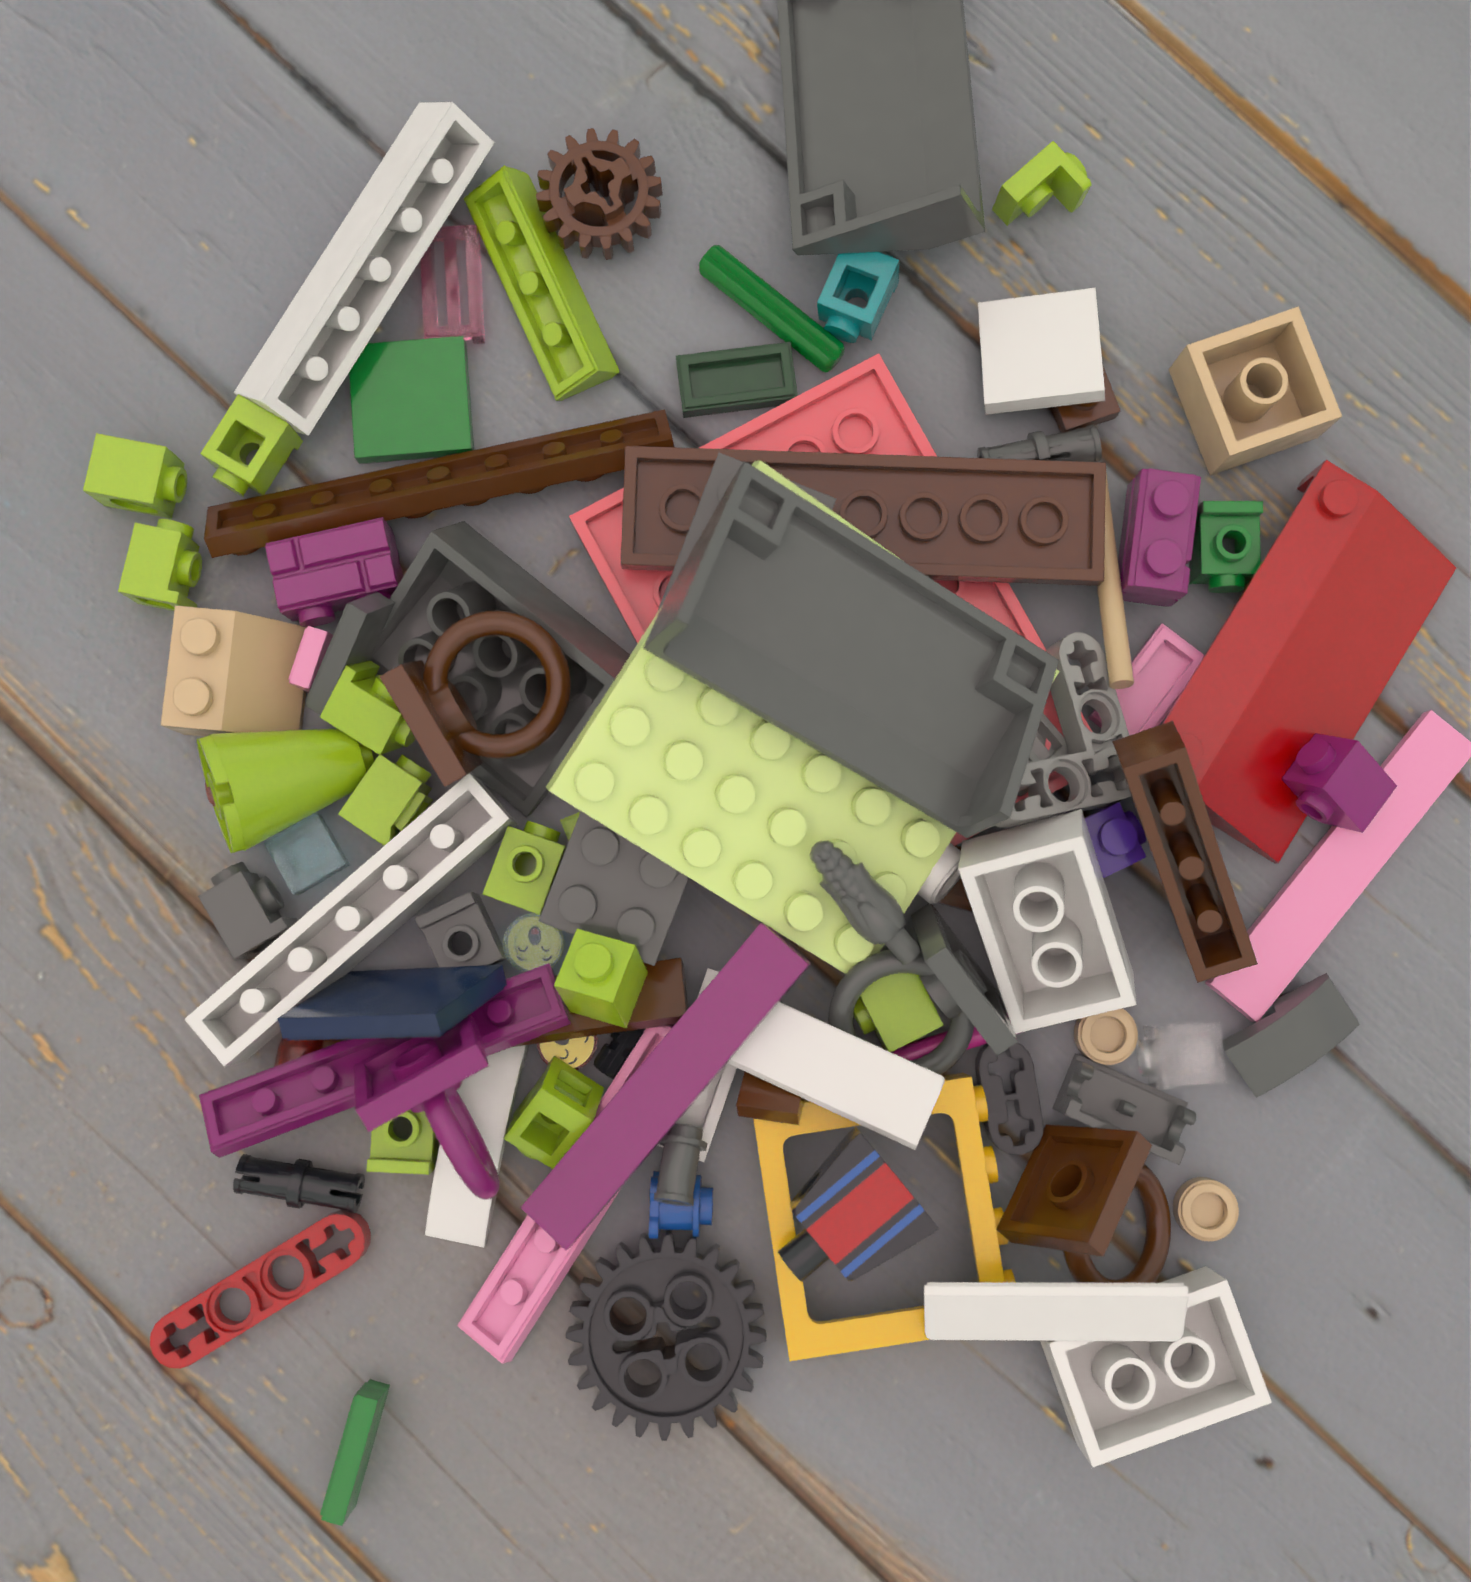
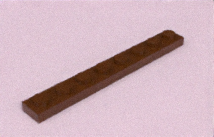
[204,409,674,558]

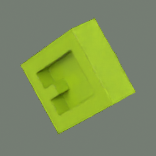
[992,141,1092,226]

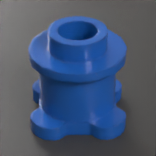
[649,1171,713,1239]

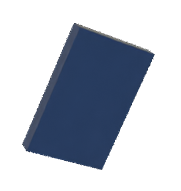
[277,965,507,1040]

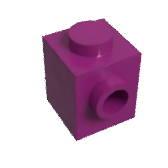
[1282,733,1397,833]

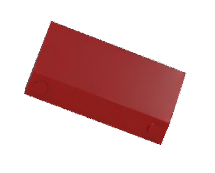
[1162,460,1456,864]

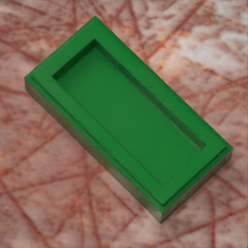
[320,1379,390,1526]

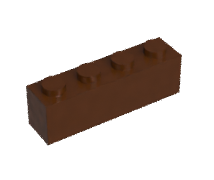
[1112,721,1258,983]

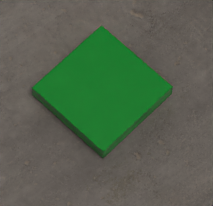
[349,336,474,464]

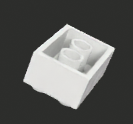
[958,809,1136,1034]
[1040,1266,1272,1467]

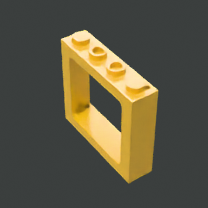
[753,1073,1016,1361]

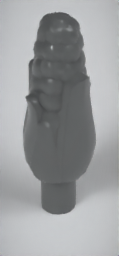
[810,841,921,965]

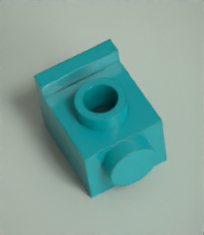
[817,252,899,343]

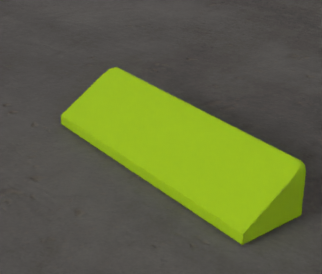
[463,165,620,401]

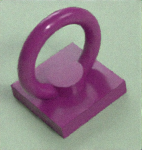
[353,1014,500,1200]

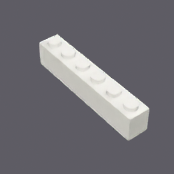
[233,102,495,436]
[184,773,518,1067]

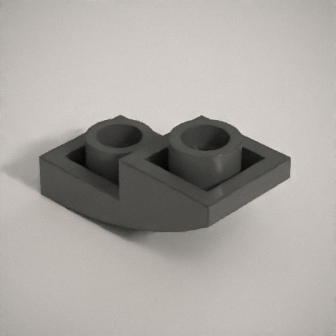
[1222,973,1360,1098]

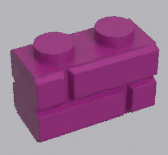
[1118,468,1201,607]
[265,517,403,627]

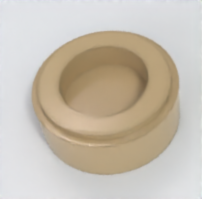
[1074,1008,1138,1065]
[1173,1177,1239,1242]

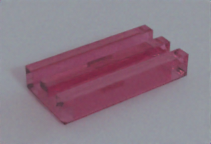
[420,225,485,344]

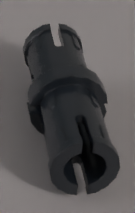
[233,1154,365,1213]

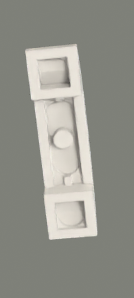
[425,1045,529,1248]

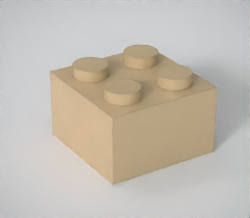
[1168,306,1342,476]

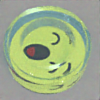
[503,913,565,972]

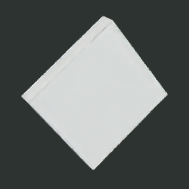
[978,287,1105,415]

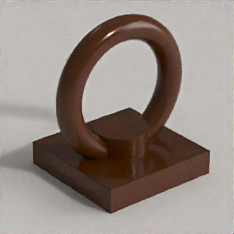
[379,611,571,787]
[996,1124,1171,1283]

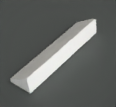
[728,1002,945,1150]
[924,1282,1188,1341]

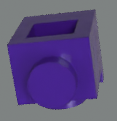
[1084,802,1147,878]

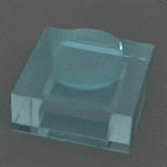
[264,813,350,896]

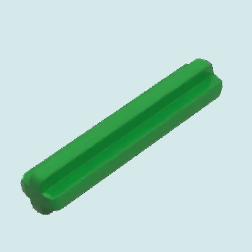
[699,245,845,372]

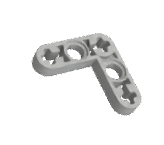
[994,632,1131,827]

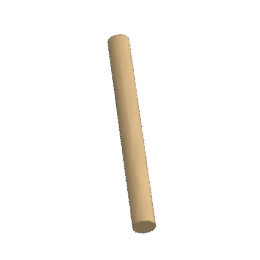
[1097,472,1134,689]

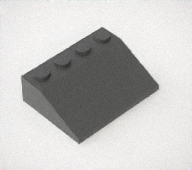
[370,521,630,817]

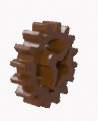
[536,128,663,260]

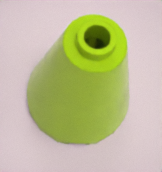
[196,728,374,853]

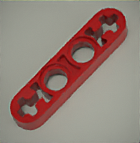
[150,1210,371,1369]

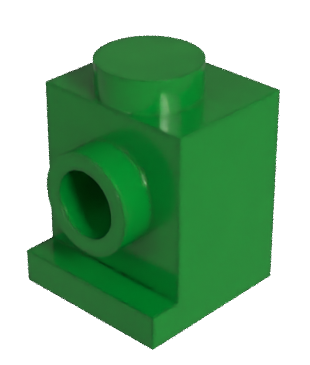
[1189,501,1263,593]

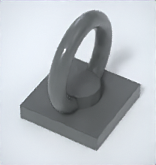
[828,903,1018,1075]

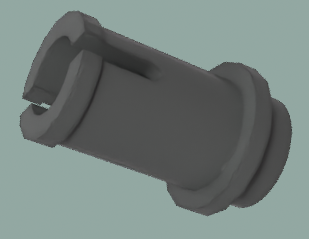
[653,1124,707,1206]

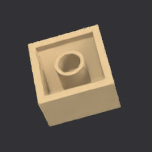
[161,606,307,737]

